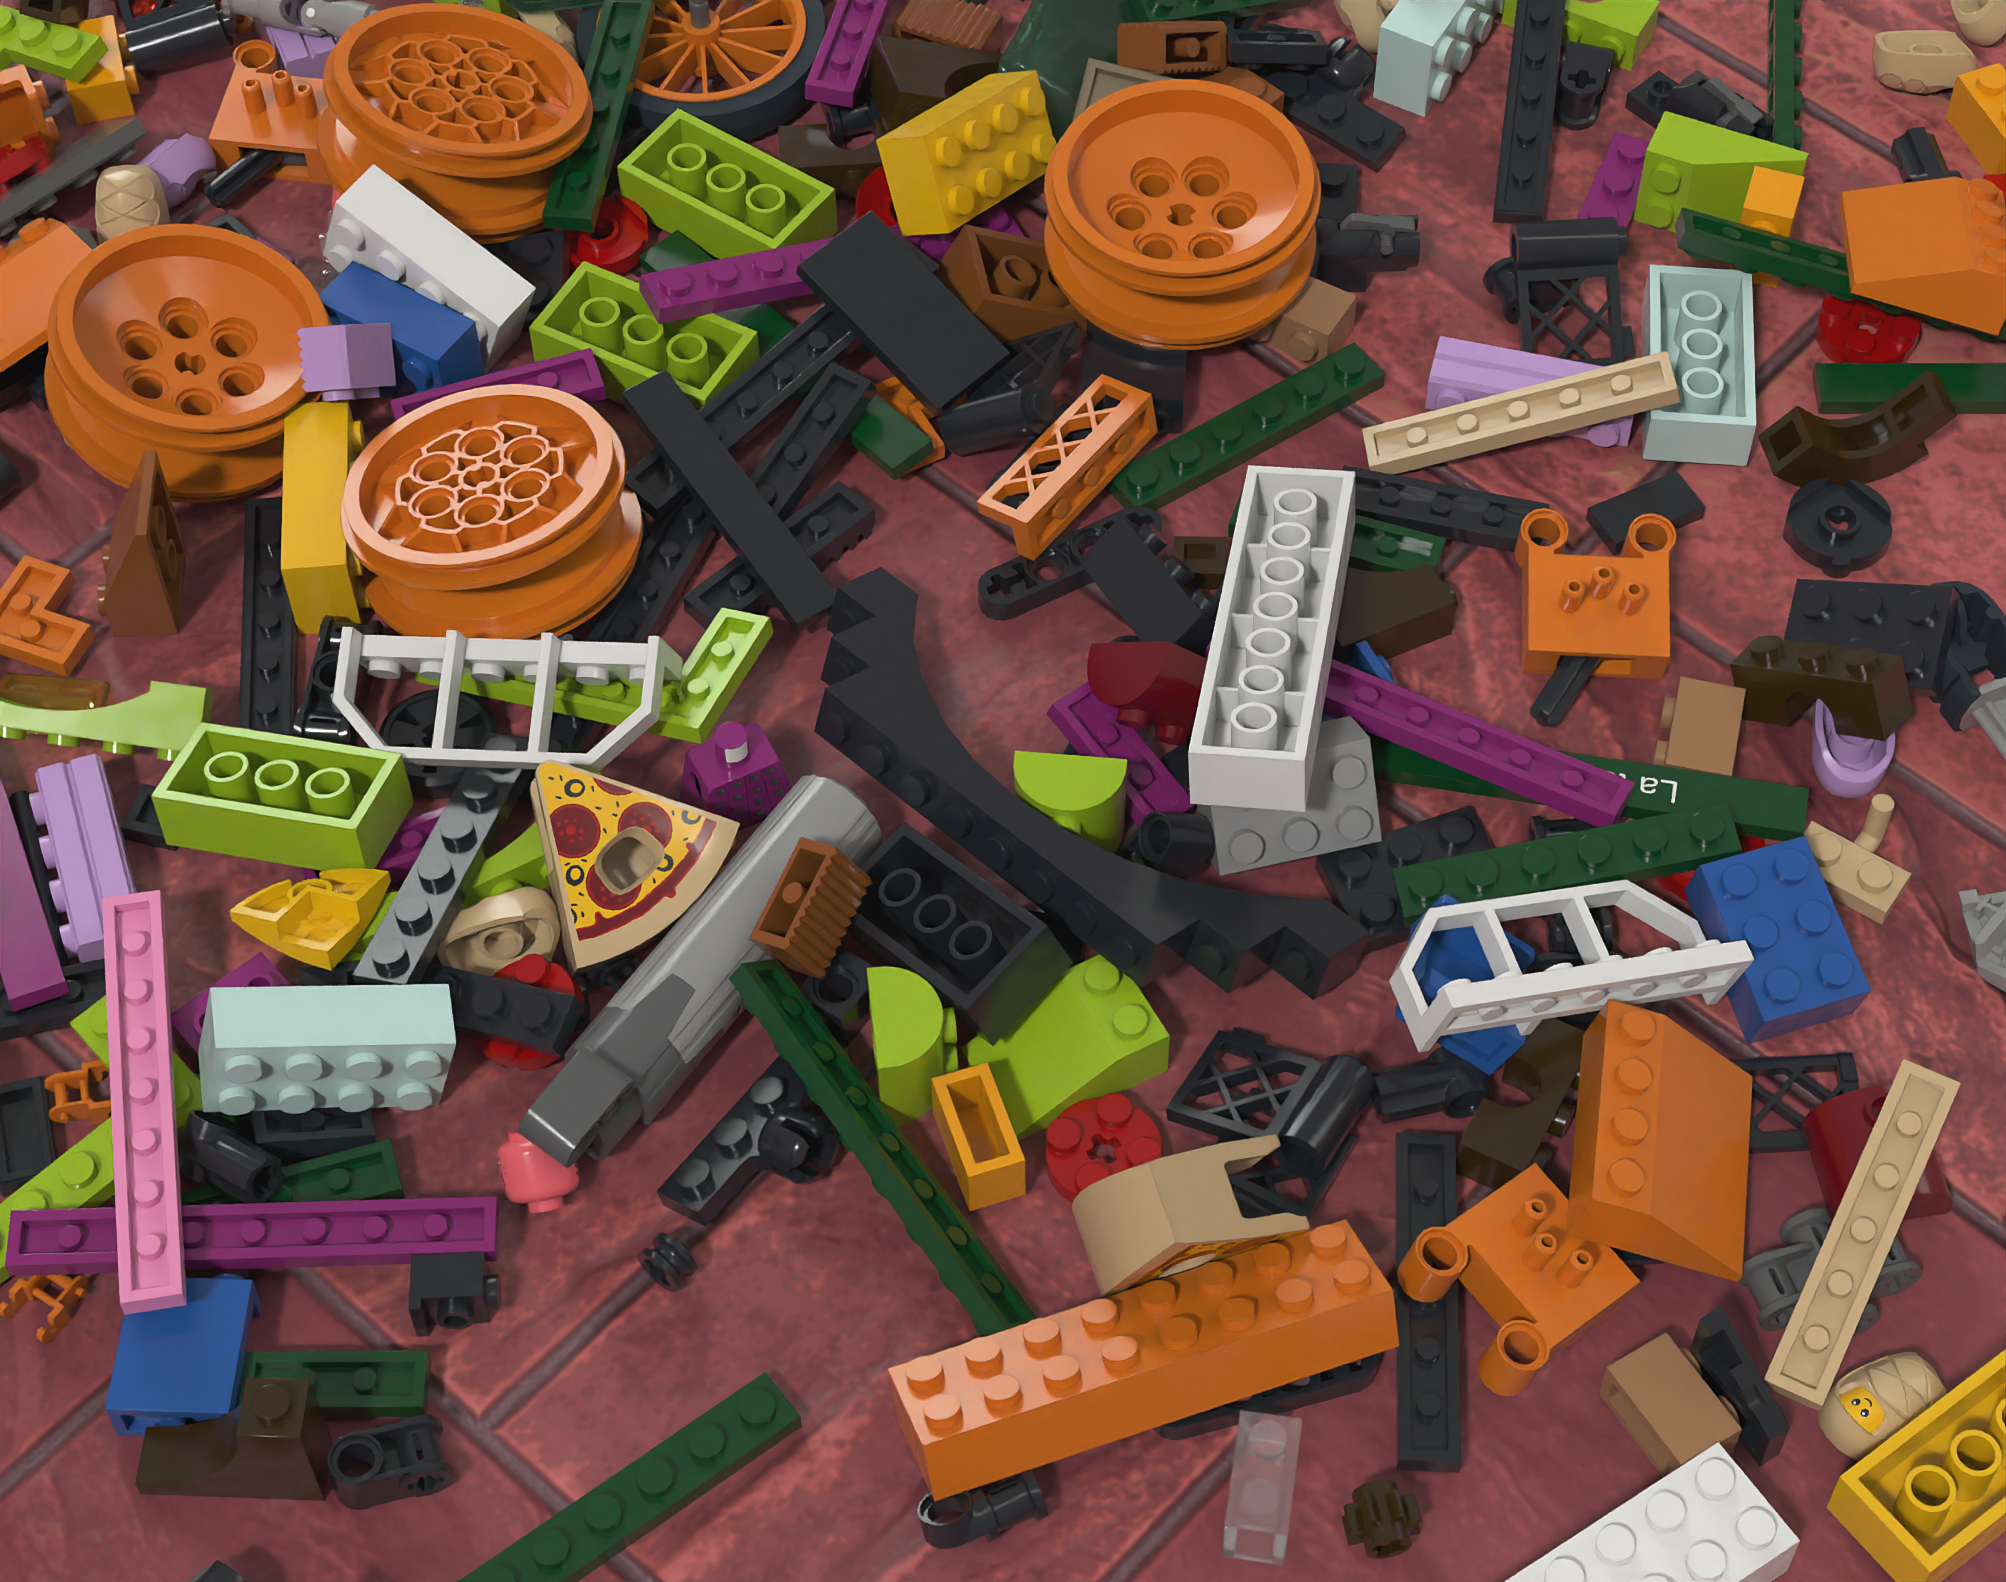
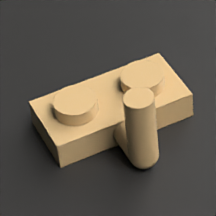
[1804,794,1912,925]

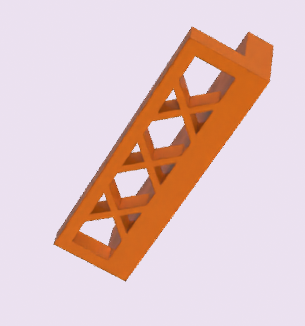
[977,374,1158,561]

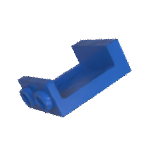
[1395,894,1535,1076]
[105,1273,262,1437]

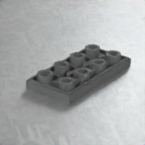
[0,118,147,237]

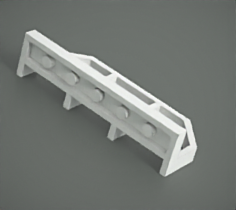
[333,627,683,772]
[1389,879,1755,1052]

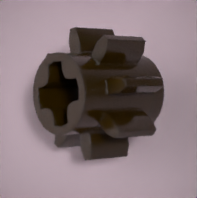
[1342,1480,1422,1559]

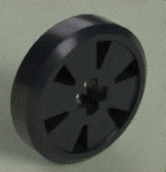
[378,689,498,799]

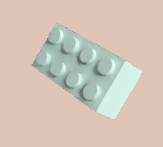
[1373,0,1505,117]
[1642,264,1756,466]
[198,984,456,1115]

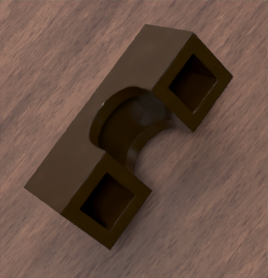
[778,120,887,200]
[1730,635,1913,741]
[1456,1018,1585,1191]

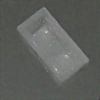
[1222,1410,1302,1565]

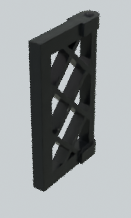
[1730,1052,1859,1154]

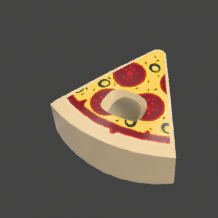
[529,759,740,978]
[1072,1134,1311,1297]

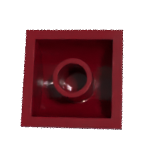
[1087,641,1208,746]
[1801,1085,1953,1222]

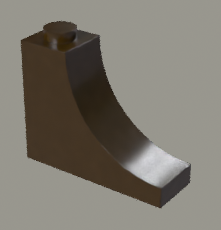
[866,35,1018,133]
[1332,564,1458,664]
[135,1377,333,1501]

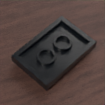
[1784,579,1960,697]
[1315,805,1492,956]

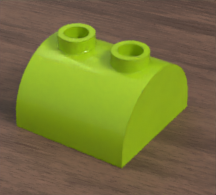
[1014,751,1127,854]
[867,966,958,1126]

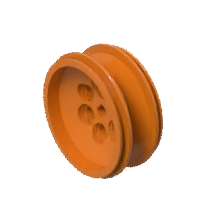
[316,3,593,244]
[1044,79,1321,350]
[44,224,332,503]
[340,384,643,640]

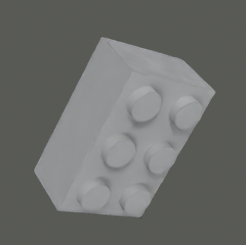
[1197,716,1382,876]

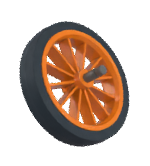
[577,0,827,141]

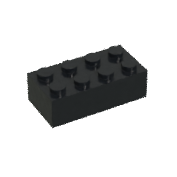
[845,822,1073,1046]

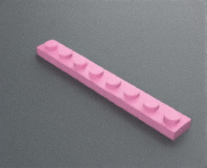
[102,890,187,1315]

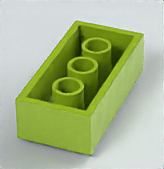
[617,108,838,259]
[529,261,760,411]
[151,722,414,871]

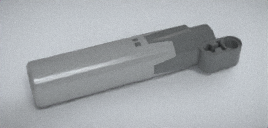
[517,774,882,1168]

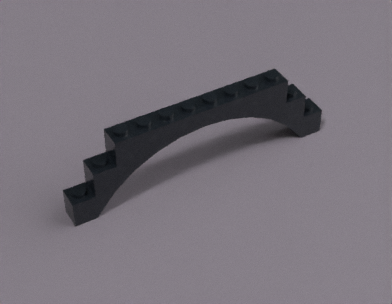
[814,567,1370,1000]

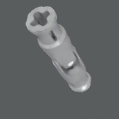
[221,0,380,39]

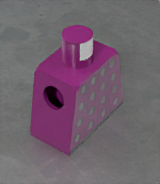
[680,722,792,832]

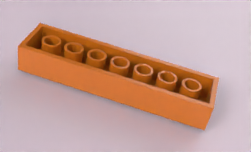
[888,1219,1399,1502]

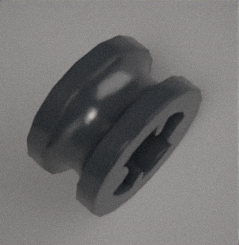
[637,1232,698,1292]

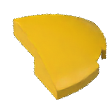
[229,868,391,970]

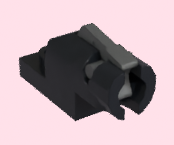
[1625,70,1774,141]
[1309,213,1420,292]

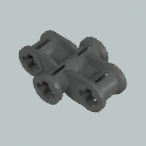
[1739,1208,1922,1337]

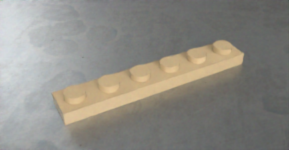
[1362,351,1680,475]
[1763,1059,1961,1412]

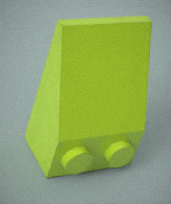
[1633,111,1809,233]
[961,954,1170,1141]

